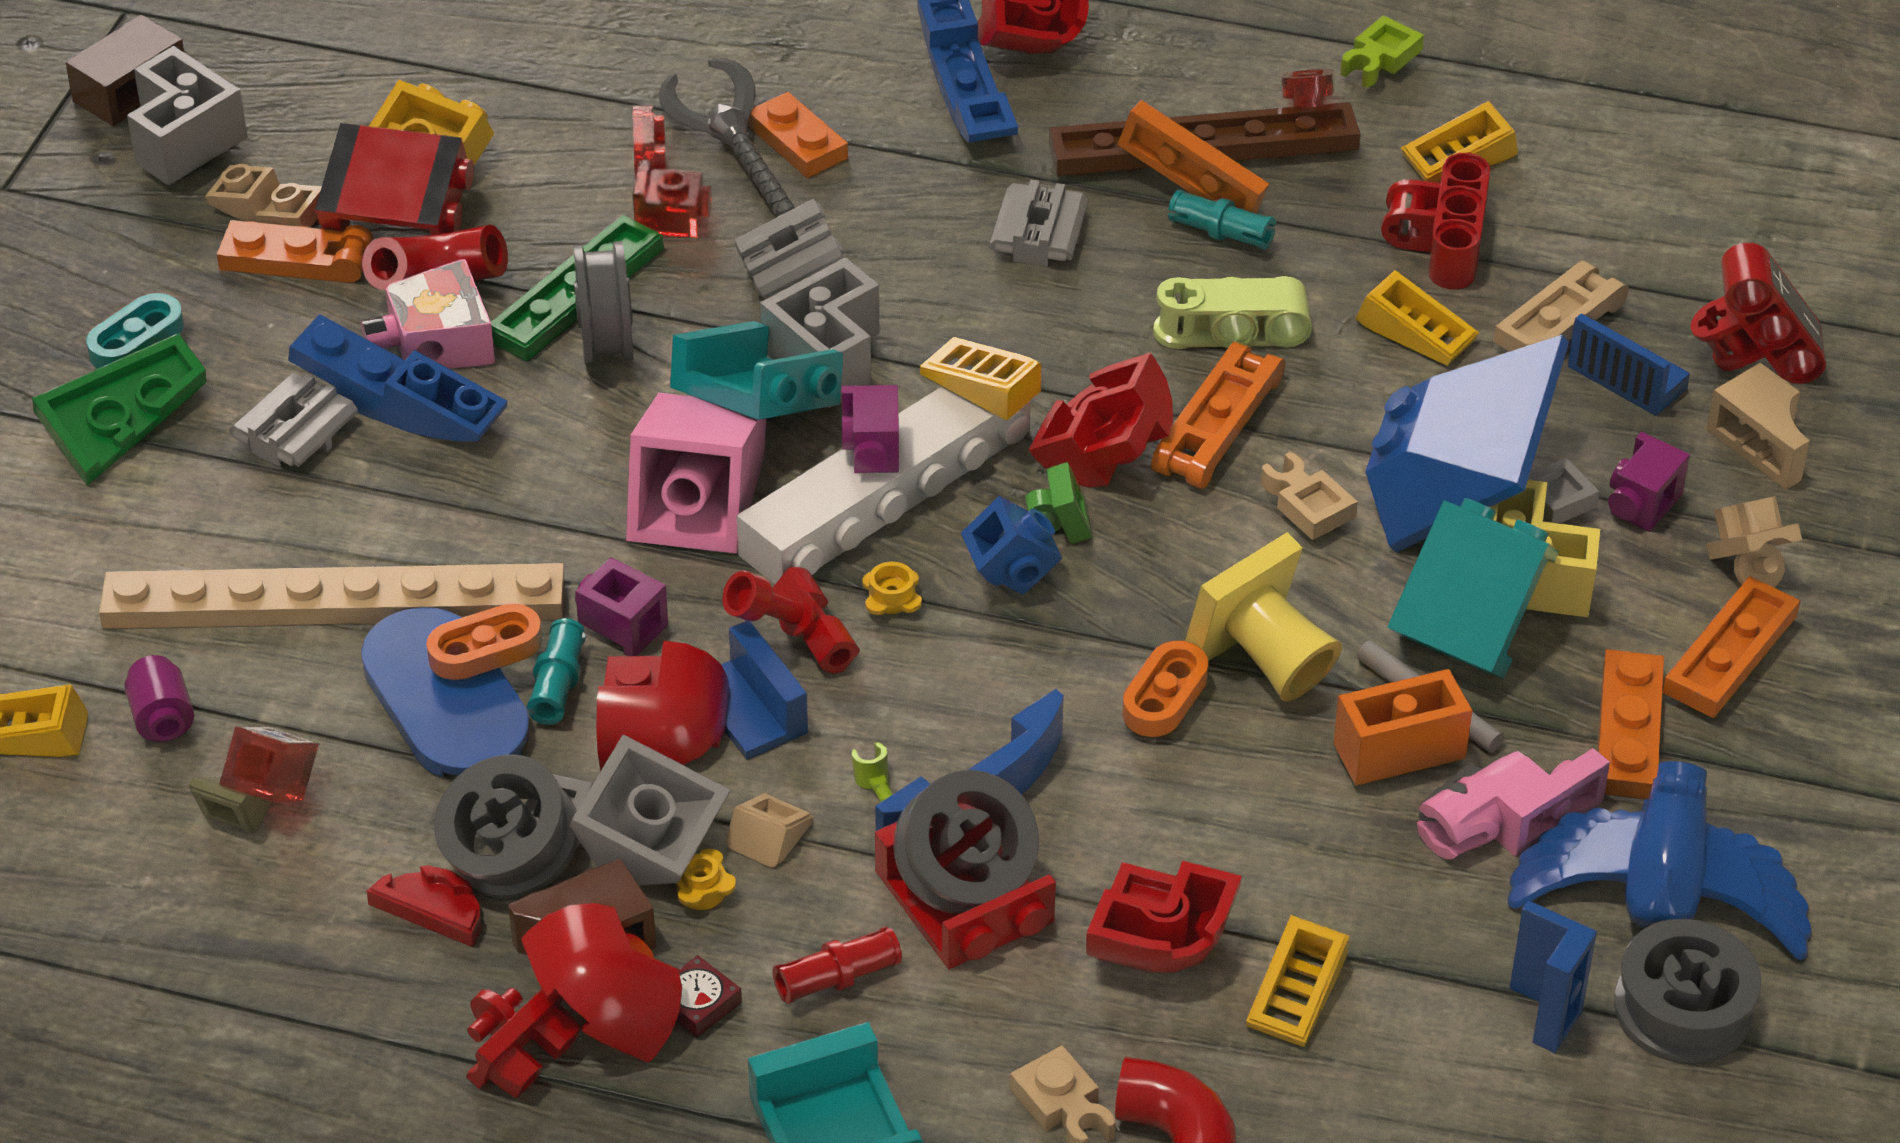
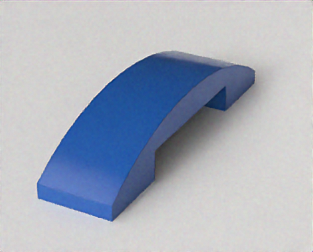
[917,0,1018,142]
[875,689,1064,831]

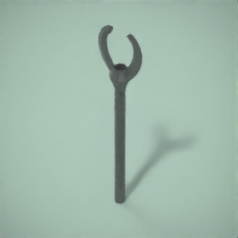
[658,58,795,217]

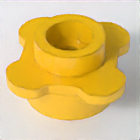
[862,561,922,615]
[676,849,736,910]

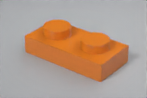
[748,92,848,178]

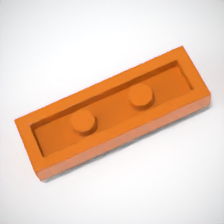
[1118,100,1269,214]
[1662,576,1801,718]
[1597,649,1664,799]

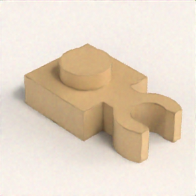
[1261,452,1358,540]
[1009,1045,1116,1143]

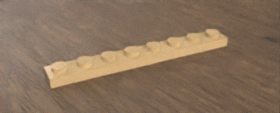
[99,563,565,629]

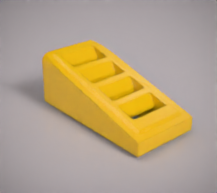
[1401,101,1518,183]
[1355,270,1479,366]
[920,337,1042,421]
[0,684,88,757]
[1246,915,1349,1048]

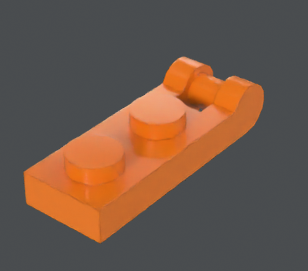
[217,220,374,283]

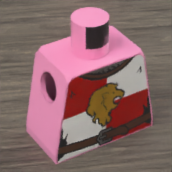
[361,259,495,369]

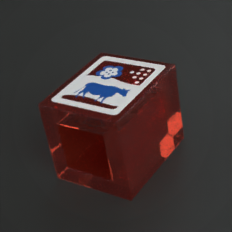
[219,726,319,802]

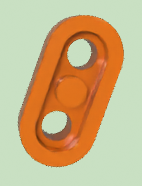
[426,604,542,680]
[1122,641,1208,737]

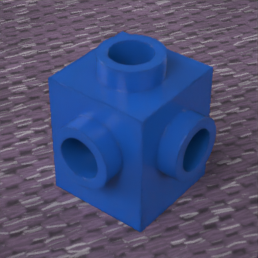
[961,496,1062,595]

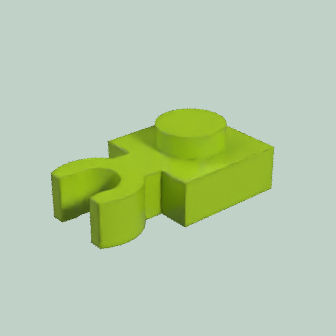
[1340,15,1424,88]

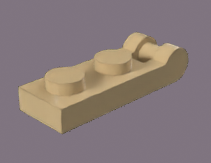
[1493,261,1629,352]

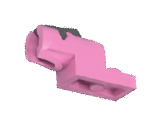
[1417,748,1610,859]

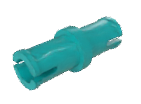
[1168,189,1276,250]
[526,618,587,725]

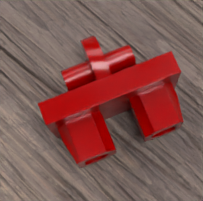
[466,988,582,1098]

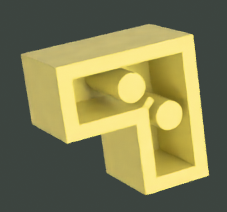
[1490,480,1601,618]

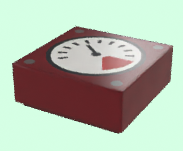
[676,955,742,1038]

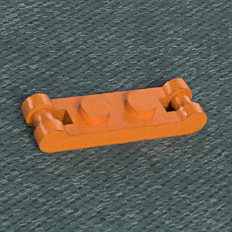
[1151,342,1286,489]

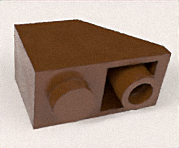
[508,858,656,955]

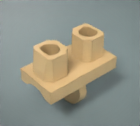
[1706,496,1802,587]

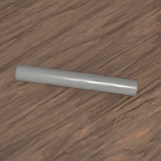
[1357,640,1504,753]

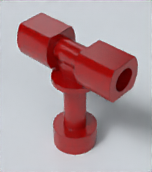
[722,567,860,673]

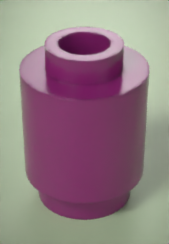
[124,655,195,742]

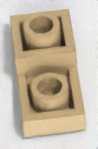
[205,164,322,228]

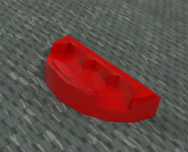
[366,865,481,947]

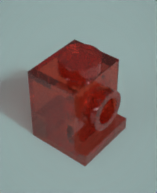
[633,160,712,238]

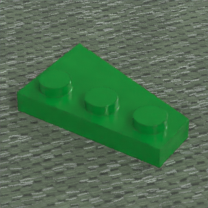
[32,333,207,486]

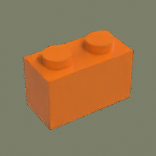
[1333,669,1472,786]

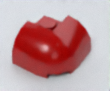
[978,0,1089,54]
[1029,352,1173,487]
[596,640,730,772]
[1086,860,1242,973]
[521,903,682,1063]

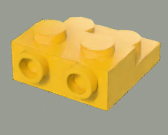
[369,80,495,166]

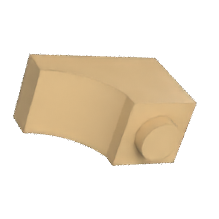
[1706,363,1810,490]

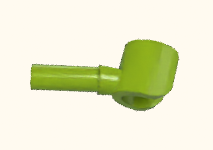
[851,742,893,802]

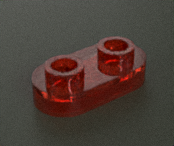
[1281,69,1335,108]
[632,104,666,189]

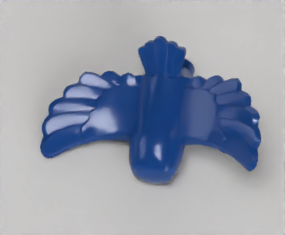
[1507,761,1812,960]

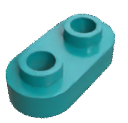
[86,293,184,369]

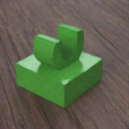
[1025,462,1092,544]

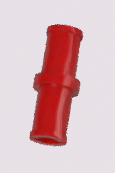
[772,926,902,1004]

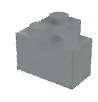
[127,46,248,186]
[760,257,880,408]

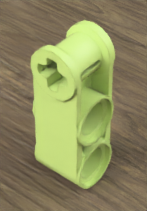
[1153,276,1312,349]

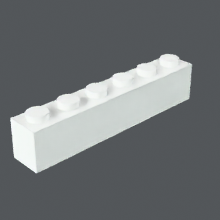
[737,367,1031,584]

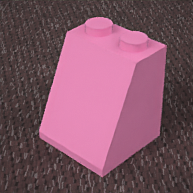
[626,393,766,554]

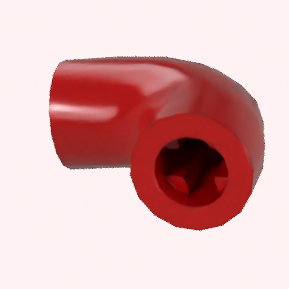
[362,224,508,290]
[1115,1057,1237,1143]

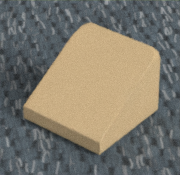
[725,793,814,867]

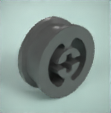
[573,241,633,364]
[434,754,579,899]
[893,770,1039,914]
[1614,919,1761,1064]

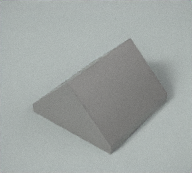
[569,735,730,885]

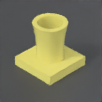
[1185,532,1342,702]

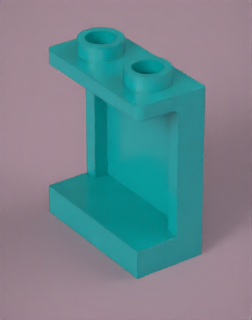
[670,321,843,420]
[1387,498,1559,680]
[748,1022,923,1143]

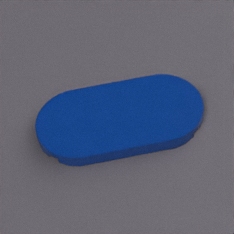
[361,607,530,778]

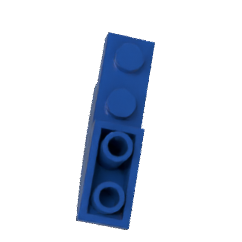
[288,314,508,442]

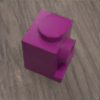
[841,385,899,473]
[1608,431,1690,532]
[575,557,668,656]

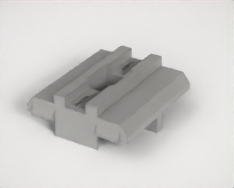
[989,180,1088,267]
[734,199,844,300]
[229,373,358,467]

